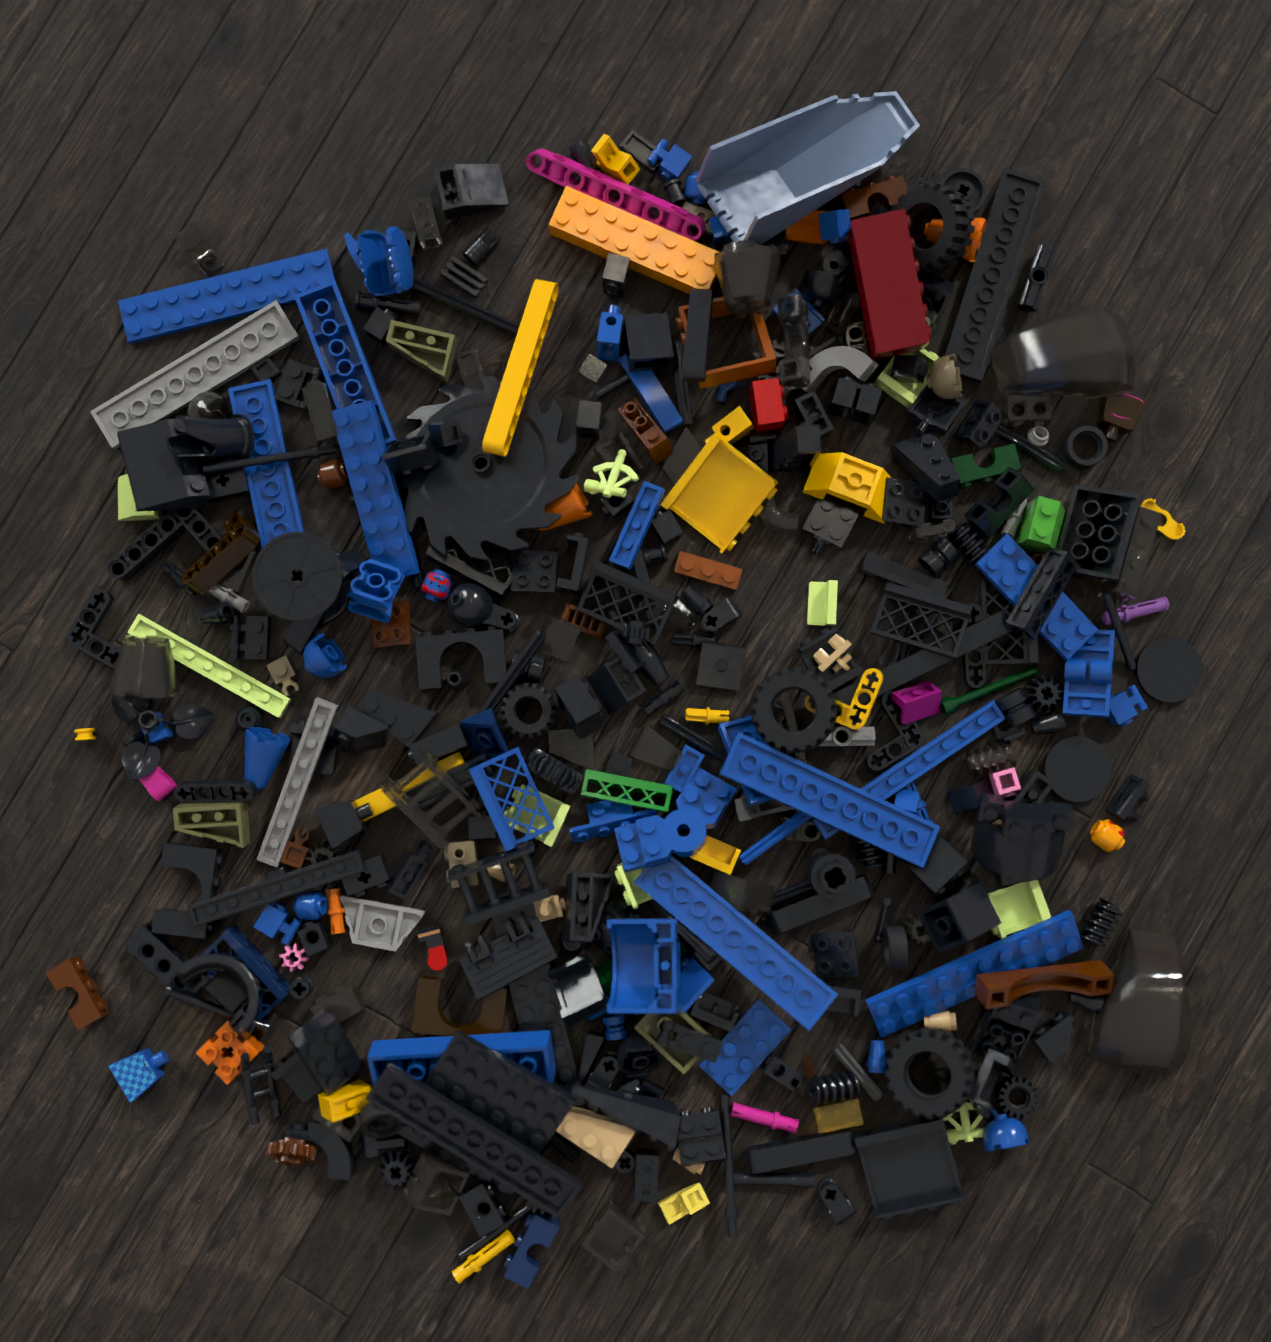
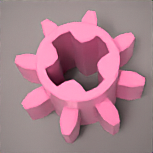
[279,943,309,972]

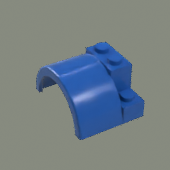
[607,919,681,1013]

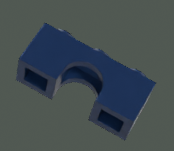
[503,1209,560,1289]

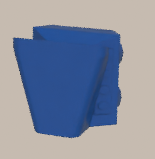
[346,559,405,623]

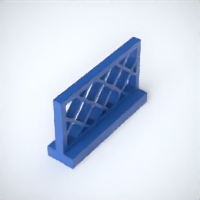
[469,747,555,852]

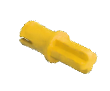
[685,707,729,725]

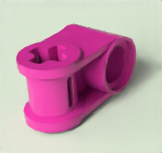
[139,766,177,802]

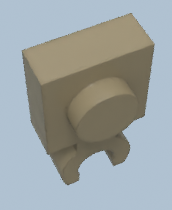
[266,655,301,697]

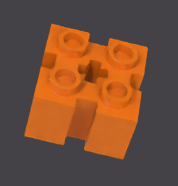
[196,1019,265,1085]

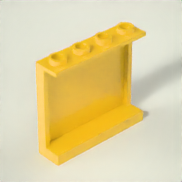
[660,433,779,553]

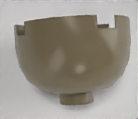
[926,354,962,399]

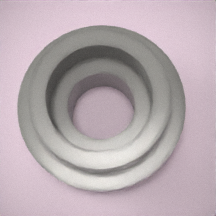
[1027,426,1049,447]

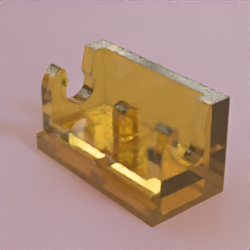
[813,1099,864,1133]

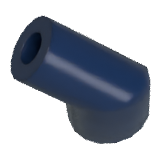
[715,380,742,404]

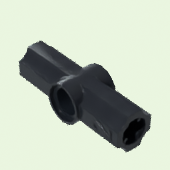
[1017,244,1056,312]

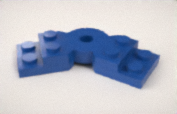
[614,768,737,872]

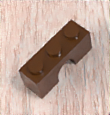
[838,176,907,221]
[45,956,109,1031]

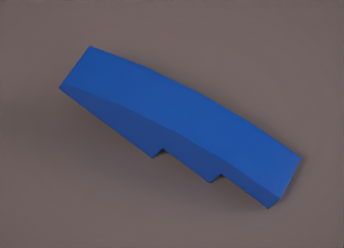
[618,354,684,433]

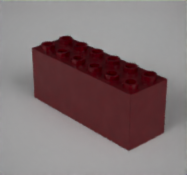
[847,209,932,360]

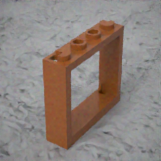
[676,290,776,389]

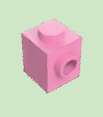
[988,767,1021,798]

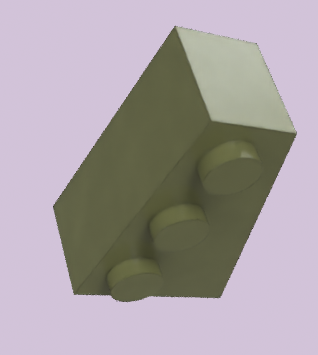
[386,320,458,383]
[173,802,250,848]

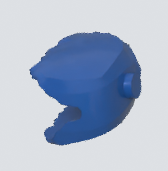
[357,226,413,296]

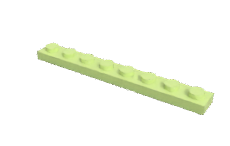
[127,614,292,718]

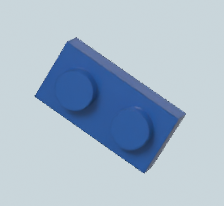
[664,745,705,792]

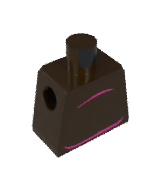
[1096,386,1148,442]

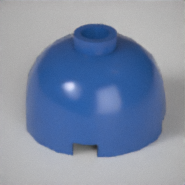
[303,634,347,679]
[983,1114,1030,1151]

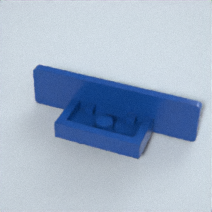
[569,796,656,842]

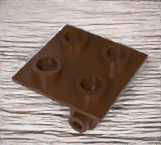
[371,600,413,648]

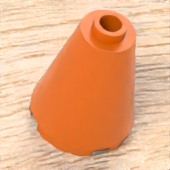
[924,218,987,262]
[535,484,592,532]

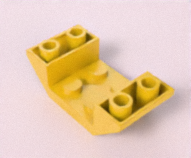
[803,452,891,524]

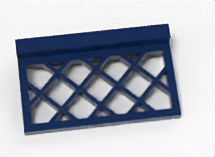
[201,925,290,1020]

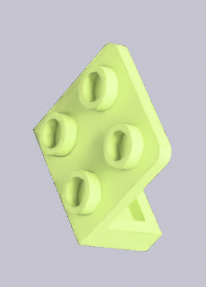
[615,863,653,909]

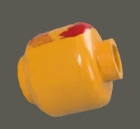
[1090,819,1125,852]

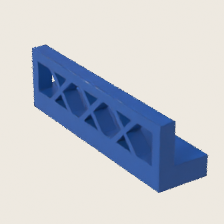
[609,481,665,570]

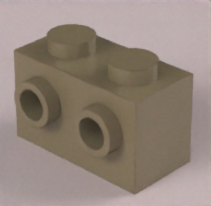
[444,840,480,888]

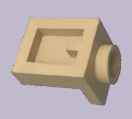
[534,893,565,922]

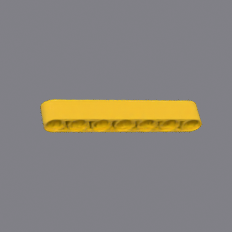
[355,752,464,822]

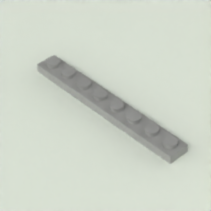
[256,697,338,867]

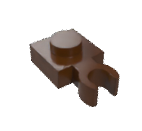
[280,828,311,869]

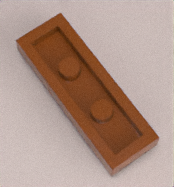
[674,551,742,591]

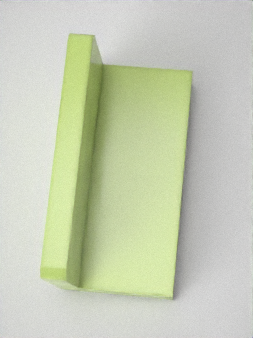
[807,580,838,626]

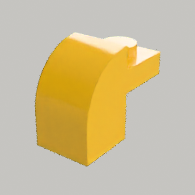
[591,134,640,185]

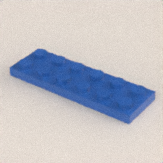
[974,533,1098,660]

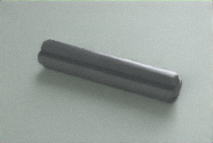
[833,1044,883,1101]

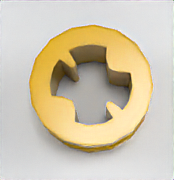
[74,728,96,741]

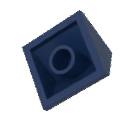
[460,708,512,760]

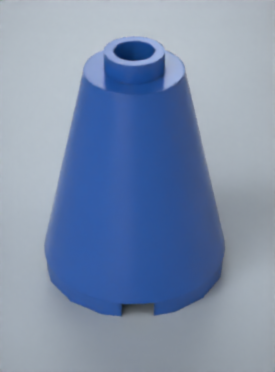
[244,727,290,791]

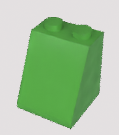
[1016,496,1067,553]

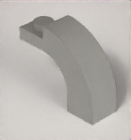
[799,346,879,393]

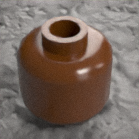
[317,459,349,490]

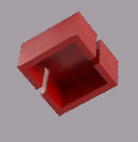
[749,378,788,432]

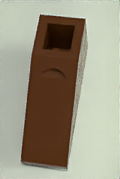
[617,398,673,465]

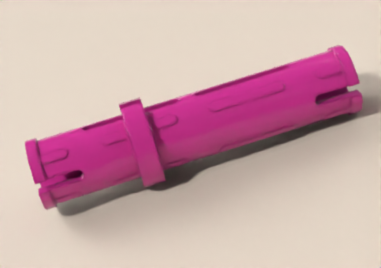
[730,1102,799,1134]

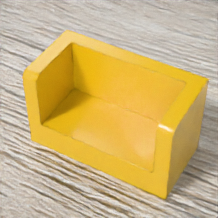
[689,835,741,875]
[318,1079,371,1123]

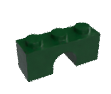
[950,444,1021,489]

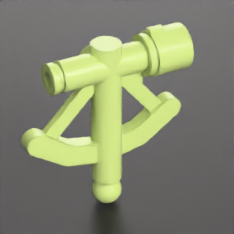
[584,449,639,498]
[943,1101,984,1145]

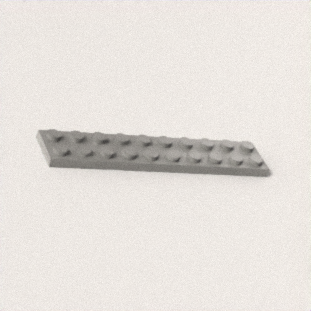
[90,300,300,449]

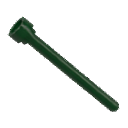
[940,667,1038,716]

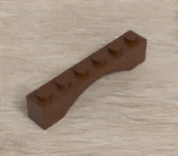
[975,960,1114,1009]

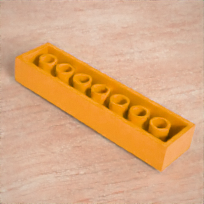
[548,186,724,294]

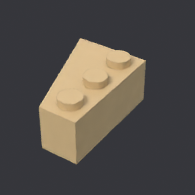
[556,1106,635,1168]

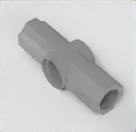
[819,726,875,747]

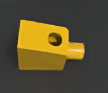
[704,406,754,445]

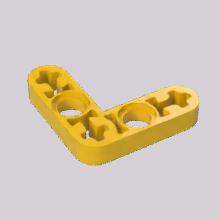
[804,668,884,729]

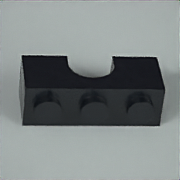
[964,466,1034,538]

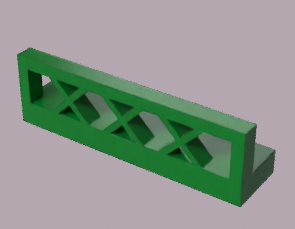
[581,769,673,813]

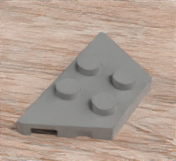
[340,895,426,951]

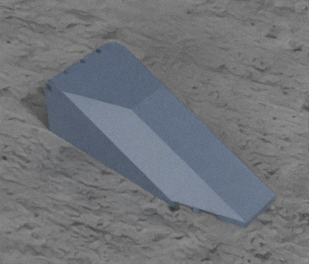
[696,91,920,251]

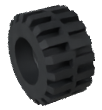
[501,683,557,739]

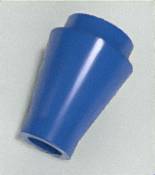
[866,1040,888,1073]

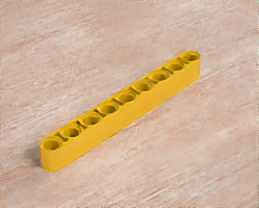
[482,279,558,457]

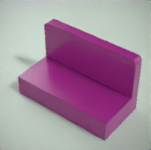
[892,680,942,725]

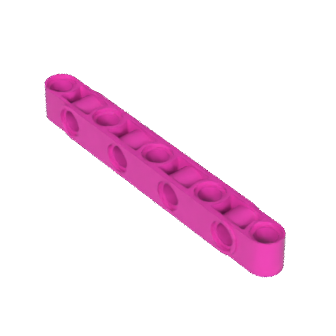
[526,148,706,241]

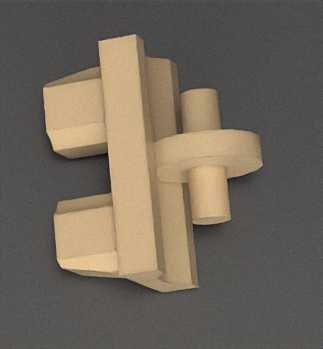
[813,634,852,673]

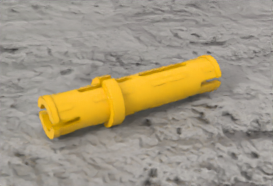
[452,1230,515,1283]

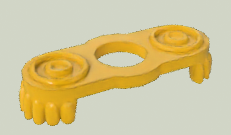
[1139,499,1185,540]

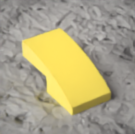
[658,1182,710,1225]

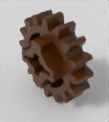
[265,1138,316,1167]

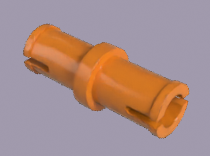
[326,888,345,934]

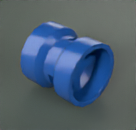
[602,1013,627,1040]

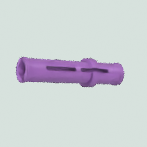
[1101,596,1169,626]

